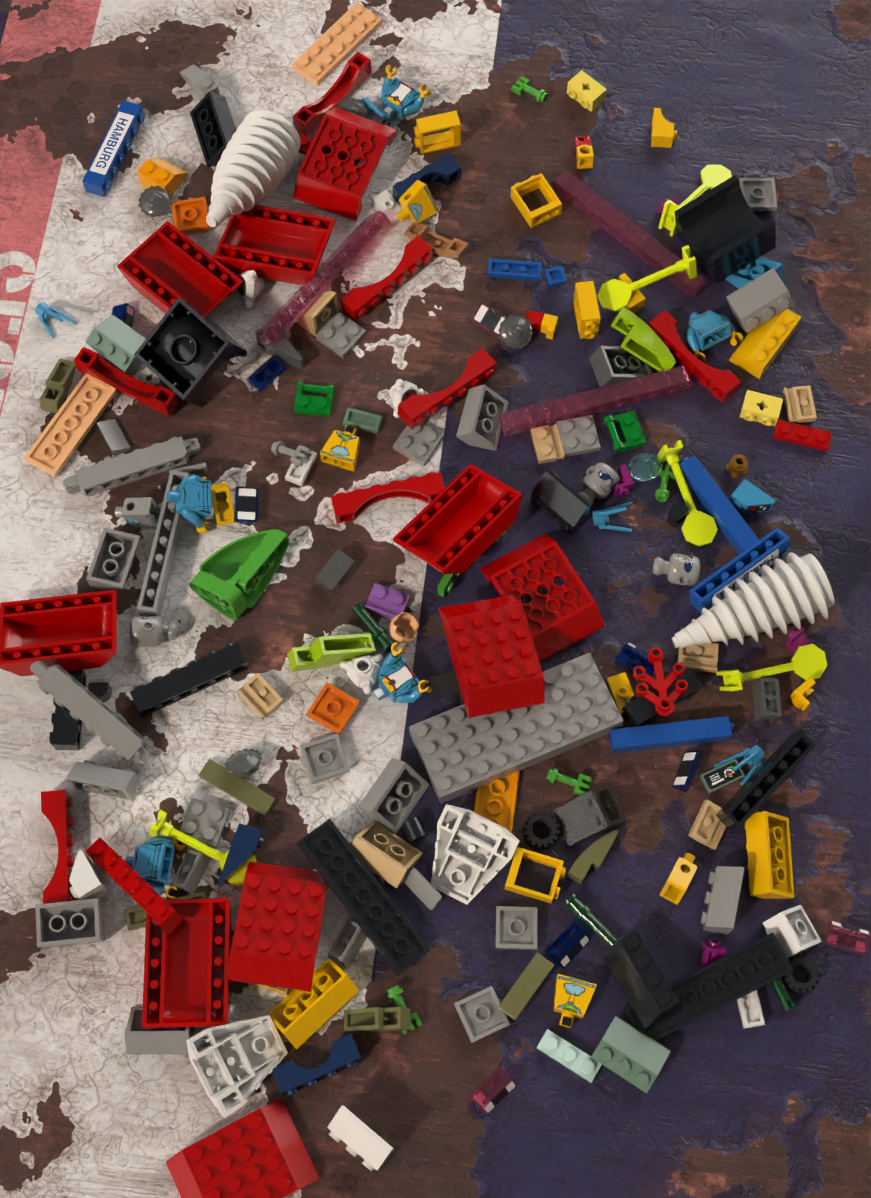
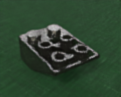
[553,783,627,847]

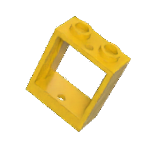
[414,111,461,154]
[511,173,562,228]
[573,281,601,339]
[504,847,566,904]

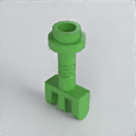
[511,76,549,103]
[655,463,675,502]
[546,767,592,798]
[387,985,422,1035]

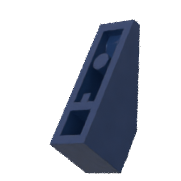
[218,823,264,886]

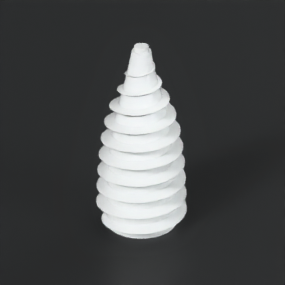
[206,110,301,227]
[671,552,834,648]

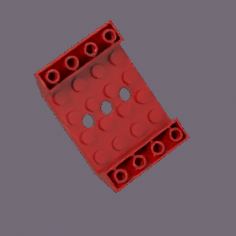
[293,107,397,222]
[480,534,605,662]

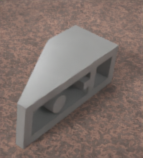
[180,64,220,100]

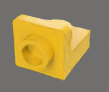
[790,677,816,711]

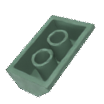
[85,315,146,375]
[591,1016,671,1093]

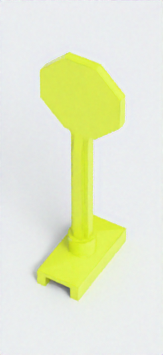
[658,165,732,237]
[597,245,697,312]
[656,440,718,547]
[716,644,827,691]
[149,810,257,887]

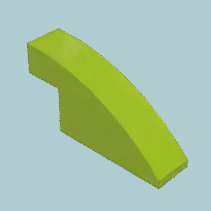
[611,306,676,375]
[287,633,376,672]

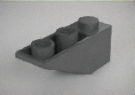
[255,321,305,369]

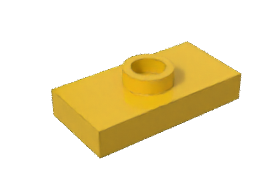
[607,672,634,715]

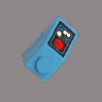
[729,479,775,513]

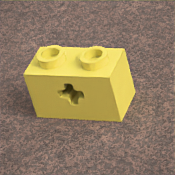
[567,70,607,112]
[740,390,783,426]

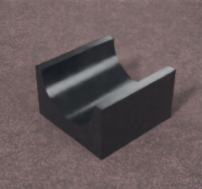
[675,175,776,284]
[134,297,248,408]

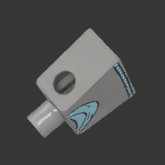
[115,497,161,529]

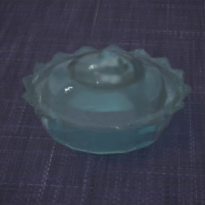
[627,453,663,482]

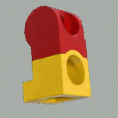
[574,135,594,169]
[524,311,558,340]

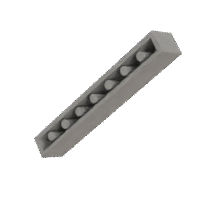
[137,470,190,616]

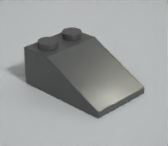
[589,346,655,389]

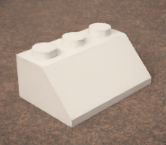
[327,1105,394,1172]

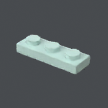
[537,1029,602,1083]

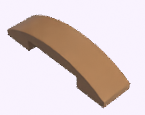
[404,222,469,259]

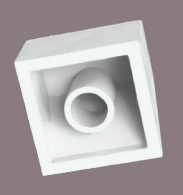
[69,850,109,900]
[763,905,822,958]

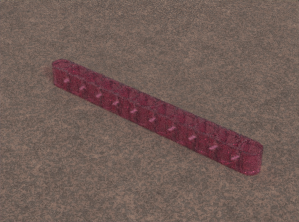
[552,171,706,297]
[257,211,387,345]
[498,366,693,436]

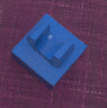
[544,266,567,288]

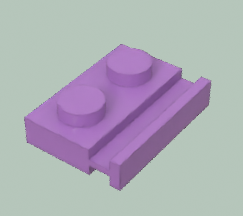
[365,583,410,619]

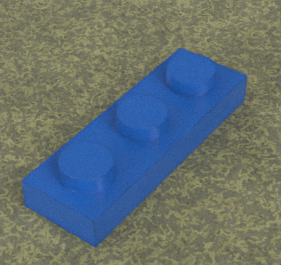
[487,258,542,281]

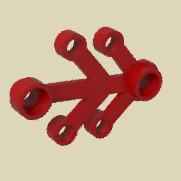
[633,648,688,717]

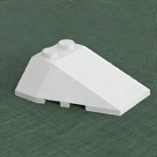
[431,804,520,905]
[186,1015,288,1117]

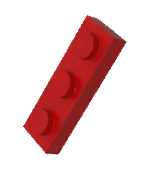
[773,419,832,451]

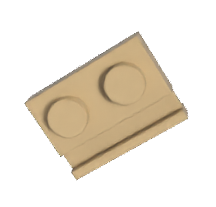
[783,385,817,423]
[530,424,565,464]
[677,643,719,673]
[236,673,284,720]
[688,800,726,850]

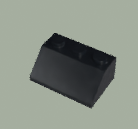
[531,469,590,535]

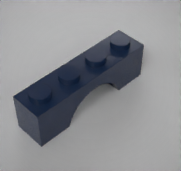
[393,153,461,206]
[272,1034,362,1097]

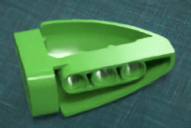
[189,529,290,620]

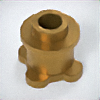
[726,454,748,479]

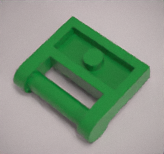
[293,381,334,417]
[603,410,646,453]

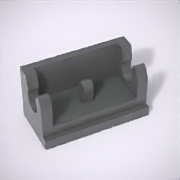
[314,549,355,592]
[752,678,782,722]

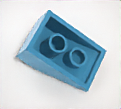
[725,257,787,289]

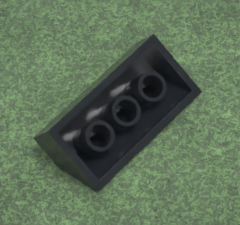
[190,91,236,167]
[603,931,682,1030]

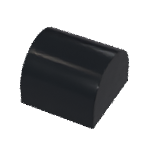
[667,503,689,528]
[88,682,112,703]
[402,816,429,844]

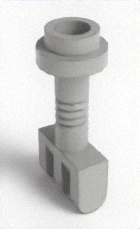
[271,441,311,466]

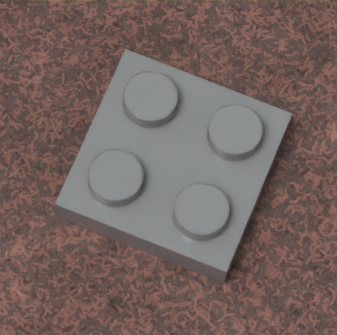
[739,178,778,211]
[316,311,366,359]
[556,415,601,457]
[393,424,443,466]
[300,733,350,784]
[180,798,230,849]
[495,906,537,950]
[454,986,510,1043]

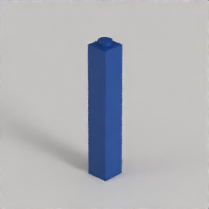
[679,455,759,554]
[609,716,734,754]

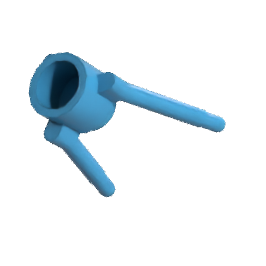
[360,97,394,124]
[35,302,77,338]
[592,502,633,532]
[713,745,765,786]

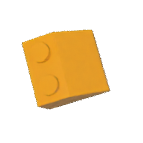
[137,158,188,196]

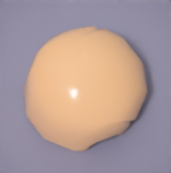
[390,612,419,643]

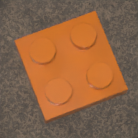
[171,197,211,234]
[306,682,361,736]

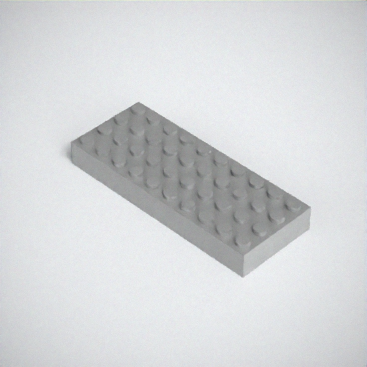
[409,652,623,804]

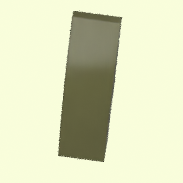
[39,358,76,413]
[567,830,618,884]
[498,952,554,1020]
[344,1007,410,1032]

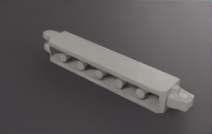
[63,436,201,497]
[30,660,152,766]

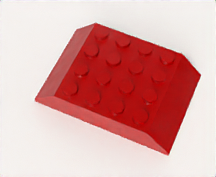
[213,205,336,285]
[117,221,244,316]
[393,463,523,574]
[0,590,117,676]
[438,595,545,718]
[227,861,328,992]
[142,898,232,1028]
[166,1099,320,1198]

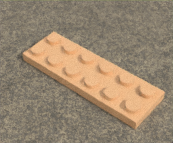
[292,2,382,86]
[24,373,117,478]

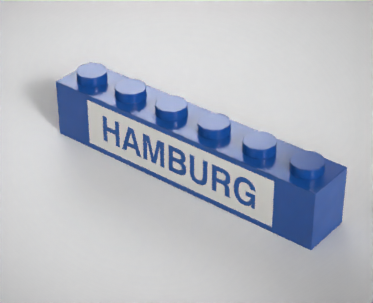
[82,100,145,197]
[689,528,791,614]

